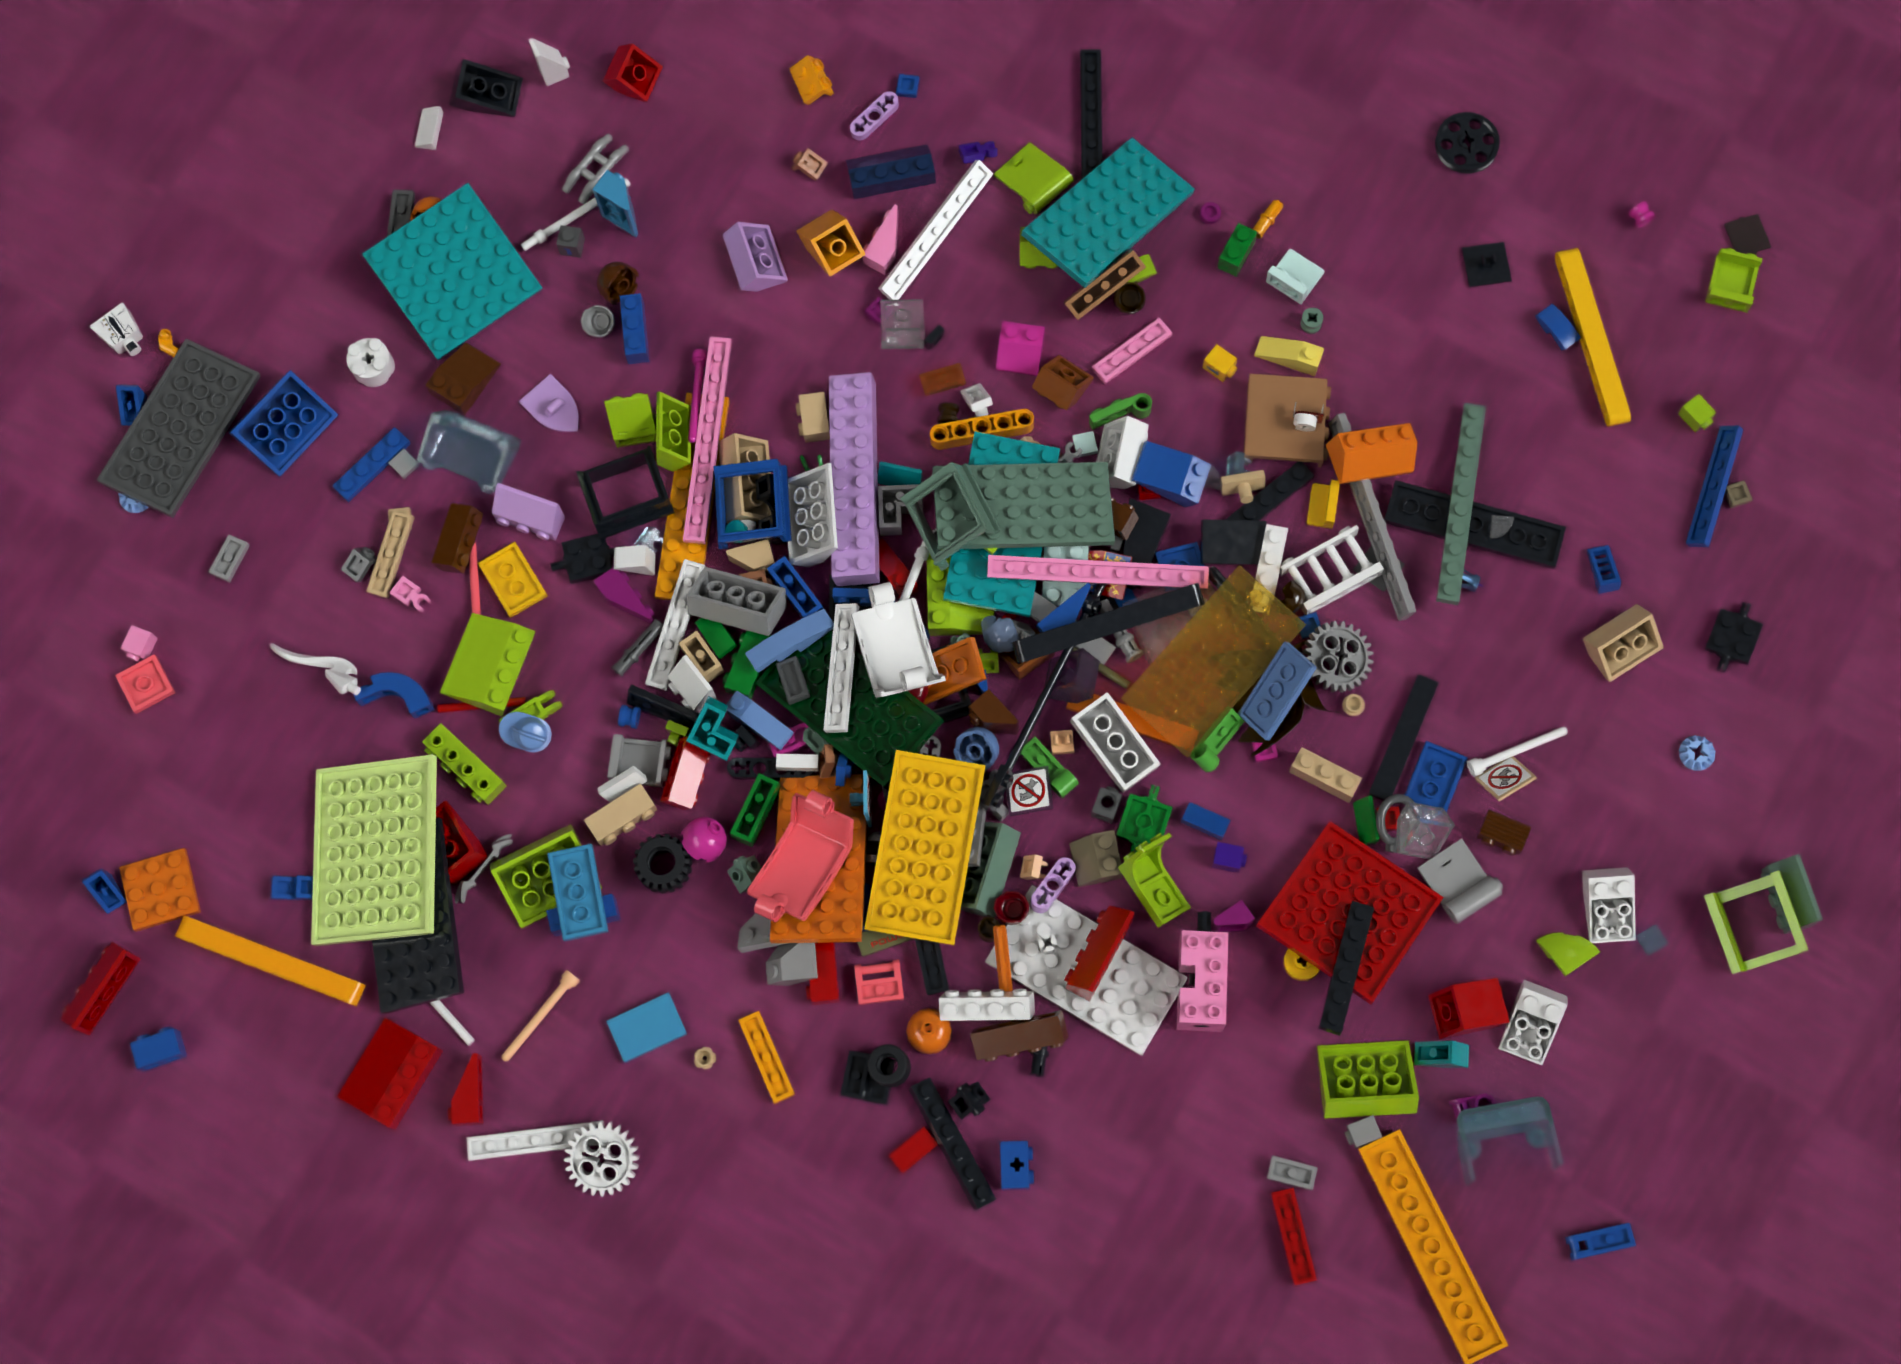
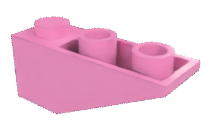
[863,204,898,275]

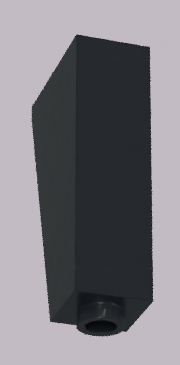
[1123,498,1171,590]

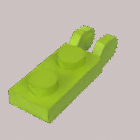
[499,690,563,722]

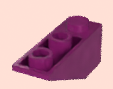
[594,567,654,624]

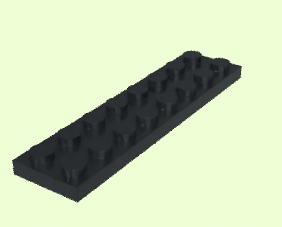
[1384,480,1566,570]

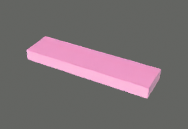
[1092,317,1172,384]

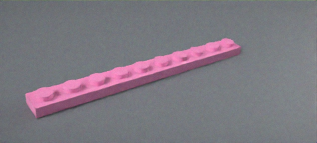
[683,337,732,544]
[987,555,1209,589]

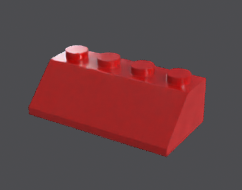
[1064,905,1135,1002]
[60,941,141,1036]

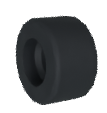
[867,1044,911,1088]

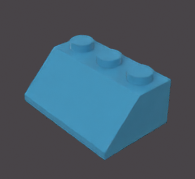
[592,170,638,237]

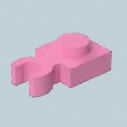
[389,576,431,612]

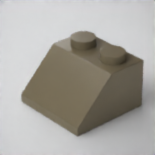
[1069,830,1123,887]

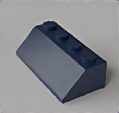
[846,144,936,200]

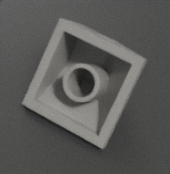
[766,943,818,986]

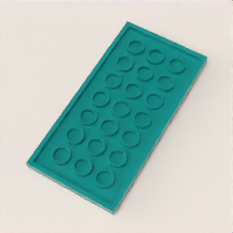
[1021,137,1195,288]
[943,431,1060,617]

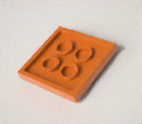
[119,848,201,932]

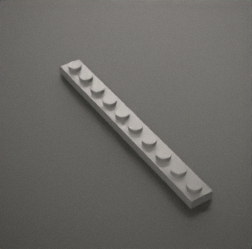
[1328,413,1416,621]

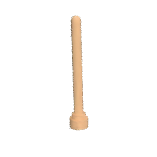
[502,969,580,1062]

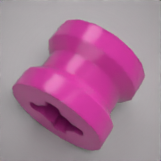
[1628,201,1656,228]

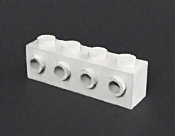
[939,989,1035,1021]

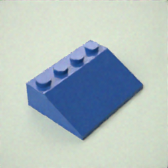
[229,370,338,477]

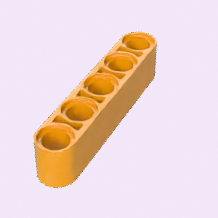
[930,409,1034,450]

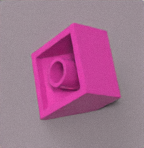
[996,321,1045,376]

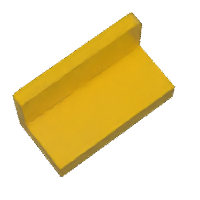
[1307,480,1340,529]

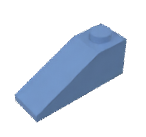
[726,691,794,750]

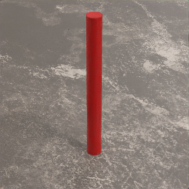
[437,697,526,713]

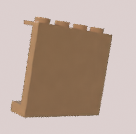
[1243,374,1331,468]

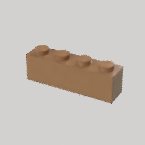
[1063,249,1146,320]

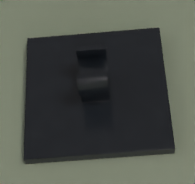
[1462,242,1512,288]

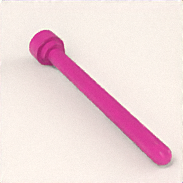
[688,349,708,443]

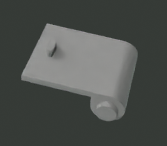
[1417,838,1503,924]

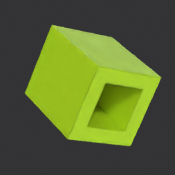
[1678,394,1717,433]

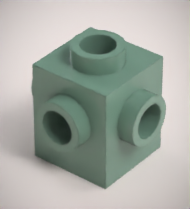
[727,855,762,894]

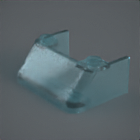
[1456,1096,1564,1186]

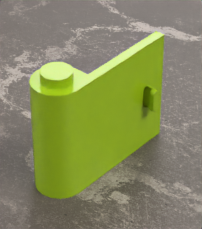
[994,142,1074,215]

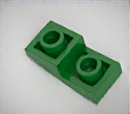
[695,618,737,659]

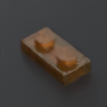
[919,363,966,397]

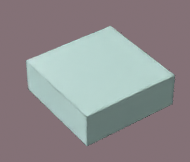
[1072,431,1098,458]

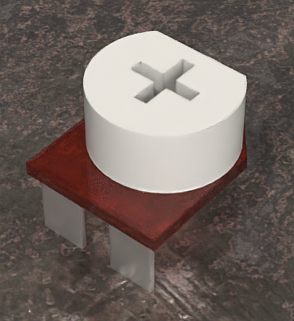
[1293,402,1324,432]

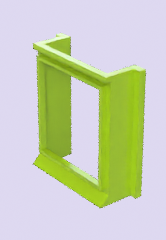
[1704,870,1809,974]

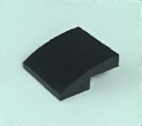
[840,1050,897,1106]

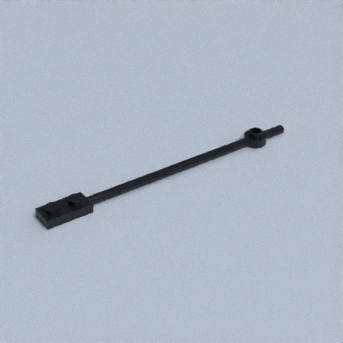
[981,584,1107,813]

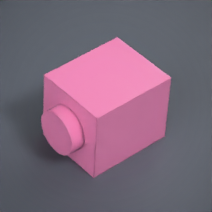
[120,625,158,662]

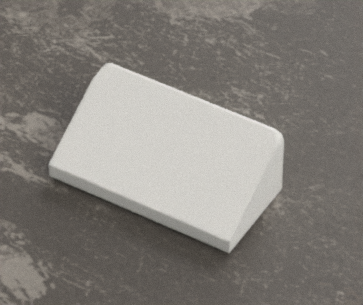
[415,106,443,150]

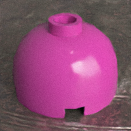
[681,816,727,863]

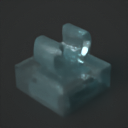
[1226,451,1251,476]
[635,527,663,553]

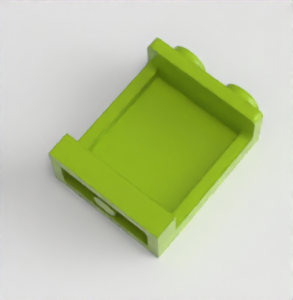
[1705,248,1763,313]

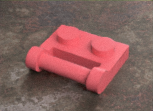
[854,959,904,1005]

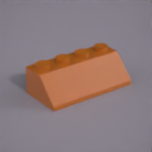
[1326,423,1418,484]

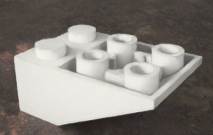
[1582,867,1636,943]
[1498,980,1568,1065]

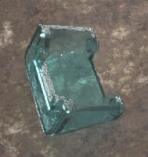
[416,410,521,494]

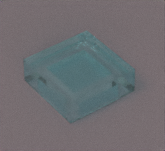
[1636,924,1669,956]

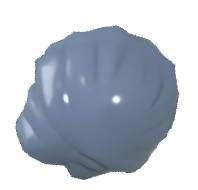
[981,615,1019,653]

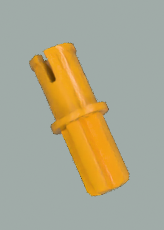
[1252,200,1284,239]

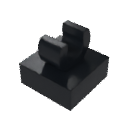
[734,725,761,752]

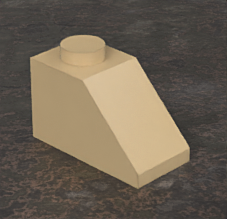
[726,540,775,575]

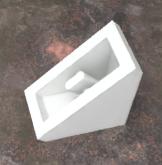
[614,545,655,576]

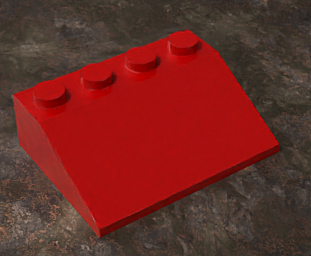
[337,1017,443,1131]

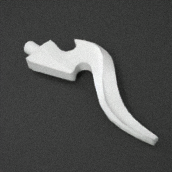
[270,643,361,695]

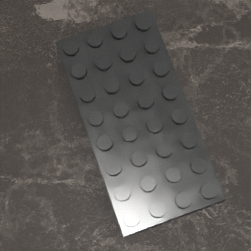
[97,339,261,518]

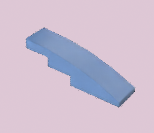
[745,609,834,673]

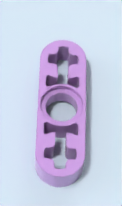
[850,91,899,141]
[1030,857,1076,913]

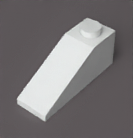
[529,38,570,86]

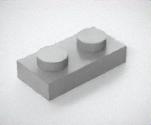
[209,535,250,583]
[1266,1155,1318,1191]

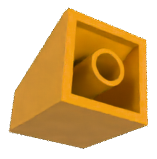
[797,209,866,276]

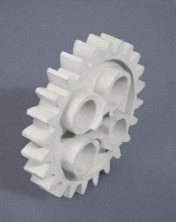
[564,1120,640,1197]

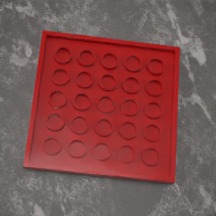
[1256,821,1444,1005]

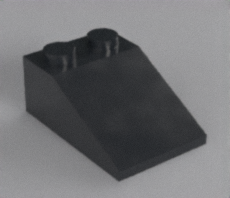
[449,59,523,117]

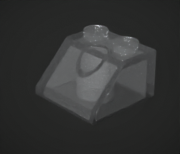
[880,299,925,349]
[1396,802,1455,859]

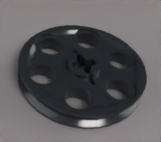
[1435,112,1500,174]

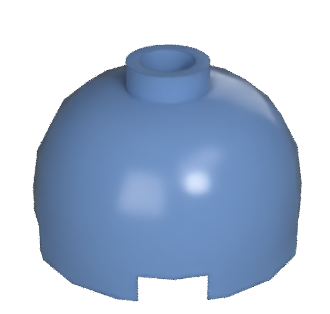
[954,727,999,771]

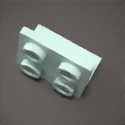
[1266,249,1325,304]

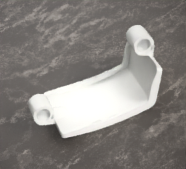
[851,582,946,698]

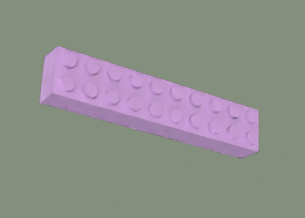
[829,372,880,586]

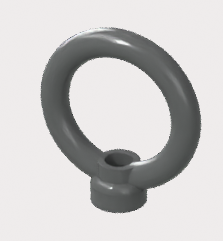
[1376,794,1421,854]

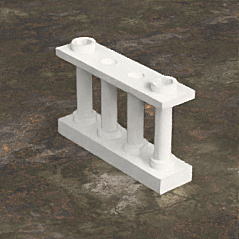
[1279,525,1384,615]

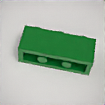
[722,630,772,699]
[730,773,781,848]

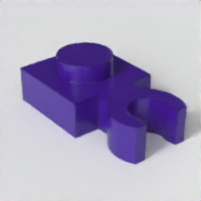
[959,141,997,164]

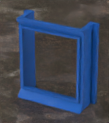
[713,459,792,550]

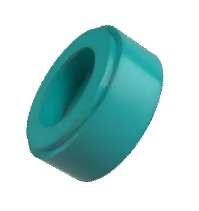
[725,520,748,543]

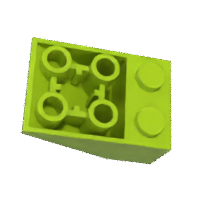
[604,393,656,448]

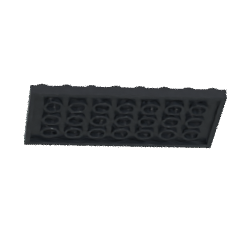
[372,817,464,1014]

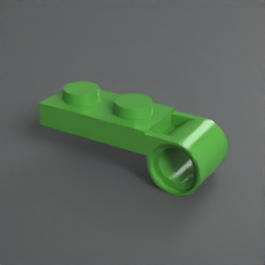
[1089,393,1152,430]
[1190,706,1245,773]
[1020,736,1079,798]

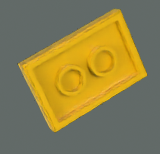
[478,542,548,618]

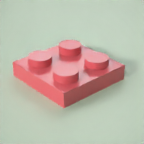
[115,654,176,714]

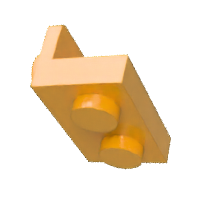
[789,55,834,105]

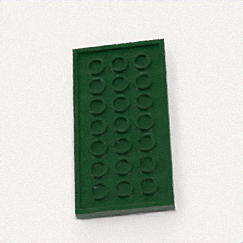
[756,631,944,789]

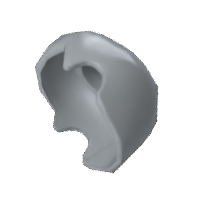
[580,305,615,338]

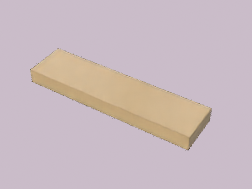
[366,510,415,599]

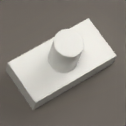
[960,383,993,417]

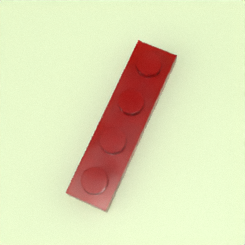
[1270,1188,1317,1286]

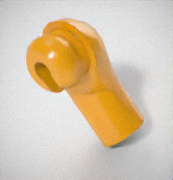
[158,329,179,358]

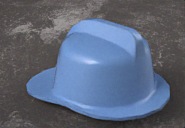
[499,712,552,752]

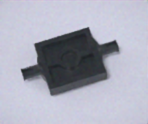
[550,533,623,584]
[1704,602,1764,673]

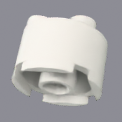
[347,338,395,387]

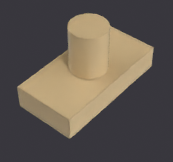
[1220,470,1265,504]

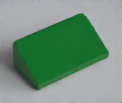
[1353,795,1380,845]

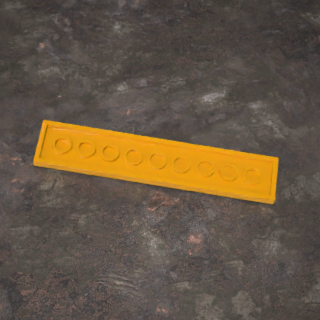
[655,393,730,600]
[1358,1129,1509,1364]

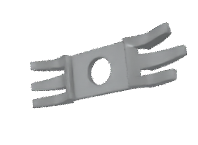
[455,834,513,904]

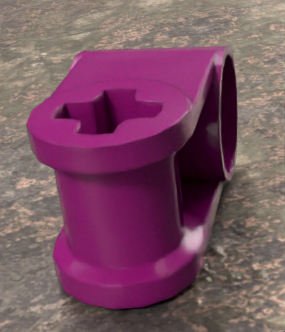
[1448,1093,1496,1125]

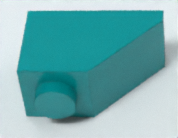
[1414,1040,1469,1068]

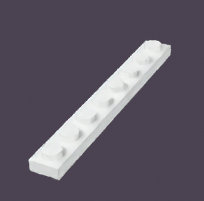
[878,160,993,303]

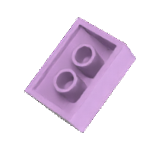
[723,222,788,292]
[492,483,565,541]

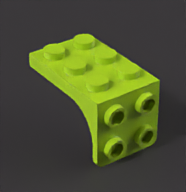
[1118,833,1191,928]

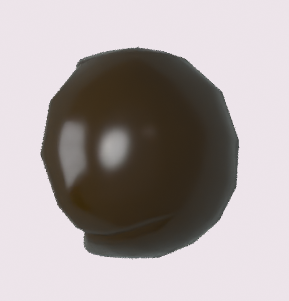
[1113,282,1146,315]
[1277,580,1305,615]

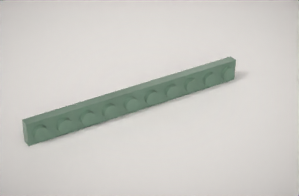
[1436,403,1486,605]

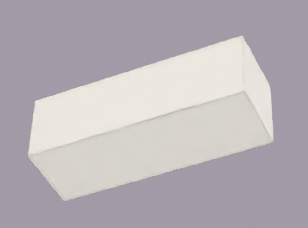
[776,754,819,771]

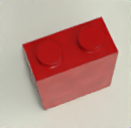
[1428,978,1510,1040]

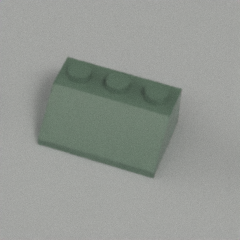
[1761,854,1823,935]

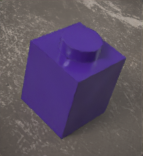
[1212,842,1247,873]

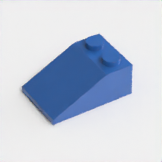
[1131,441,1211,508]

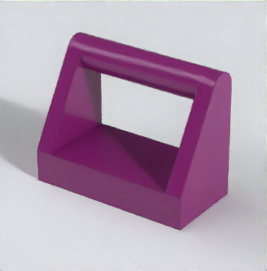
[1211,900,1255,932]

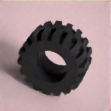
[633,834,693,894]

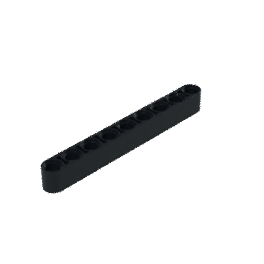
[1011,583,1205,664]

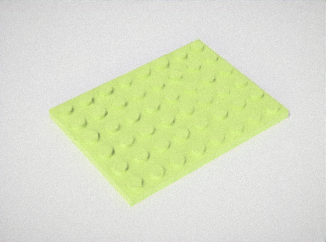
[311,755,437,946]

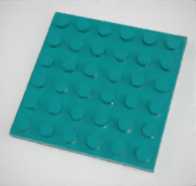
[362,183,543,360]

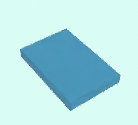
[606,992,687,1063]

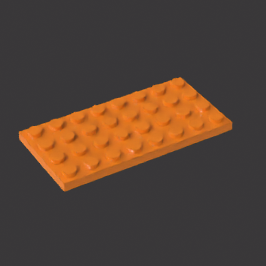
[770,774,867,944]

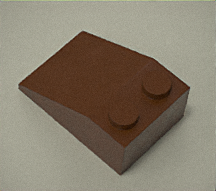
[425,343,501,415]

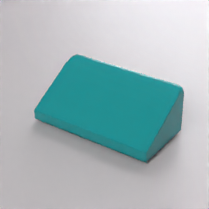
[878,461,923,486]

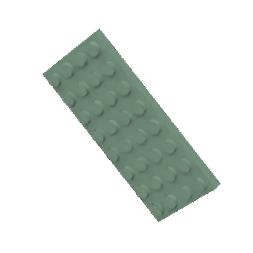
[932,462,1115,550]

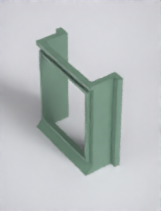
[900,462,1001,571]

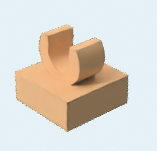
[1050,730,1074,755]
[1020,854,1048,880]

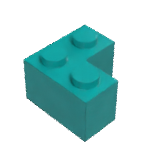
[687,696,739,761]

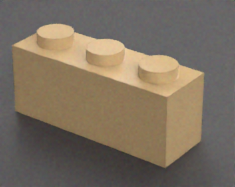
[1289,747,1362,803]
[584,783,657,846]

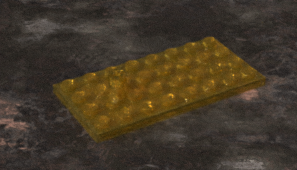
[1120,565,1306,758]

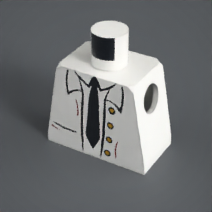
[90,302,143,356]

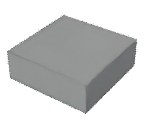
[388,449,420,479]

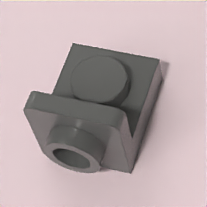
[341,547,377,582]

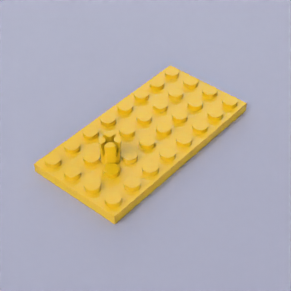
[864,750,986,945]

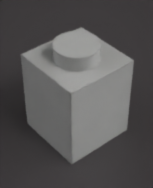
[1344,1115,1382,1149]

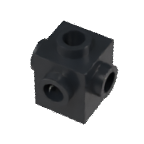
[948,1081,991,1120]

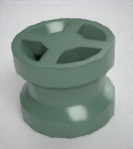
[1300,307,1323,334]

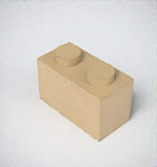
[796,392,830,443]
[679,631,724,683]

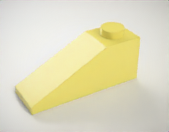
[1254,336,1324,377]

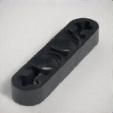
[727,758,814,780]

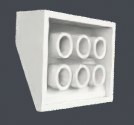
[788,463,838,567]

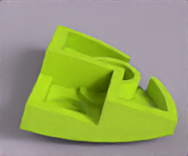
[1536,932,1600,976]

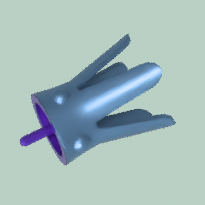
[1461,569,1484,592]

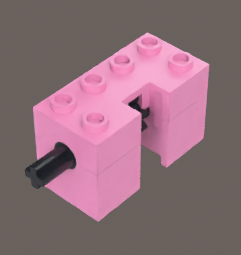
[1176,911,1228,1032]

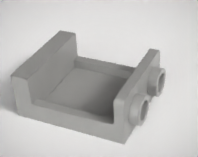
[607,734,672,787]

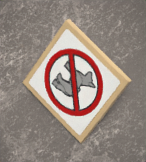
[1475,756,1537,801]

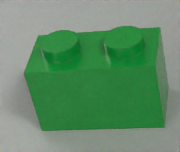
[1218,223,1257,277]

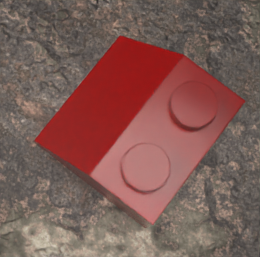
[603,43,663,102]

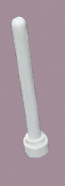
[1467,727,1568,777]

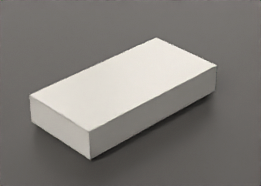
[597,766,647,803]

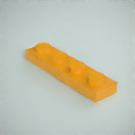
[738,1011,795,1104]

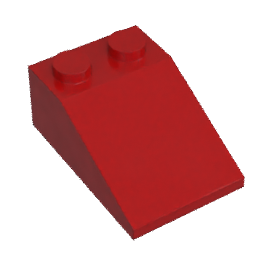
[436,800,488,884]

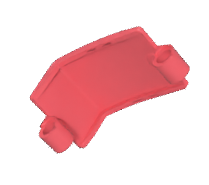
[747,790,854,922]

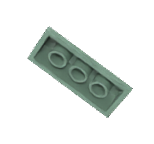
[961,822,1021,918]

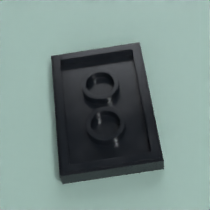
[1201,519,1267,565]

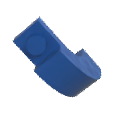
[353,672,435,719]

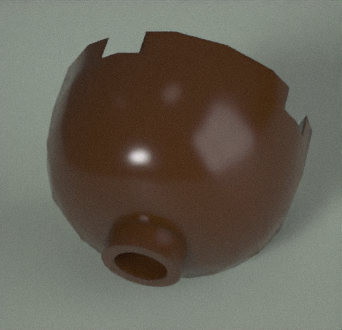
[596,261,639,305]

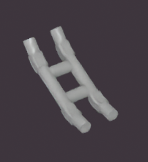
[561,134,629,204]

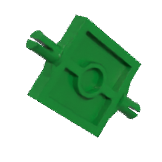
[1116,785,1173,853]

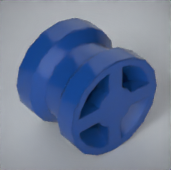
[618,705,641,729]

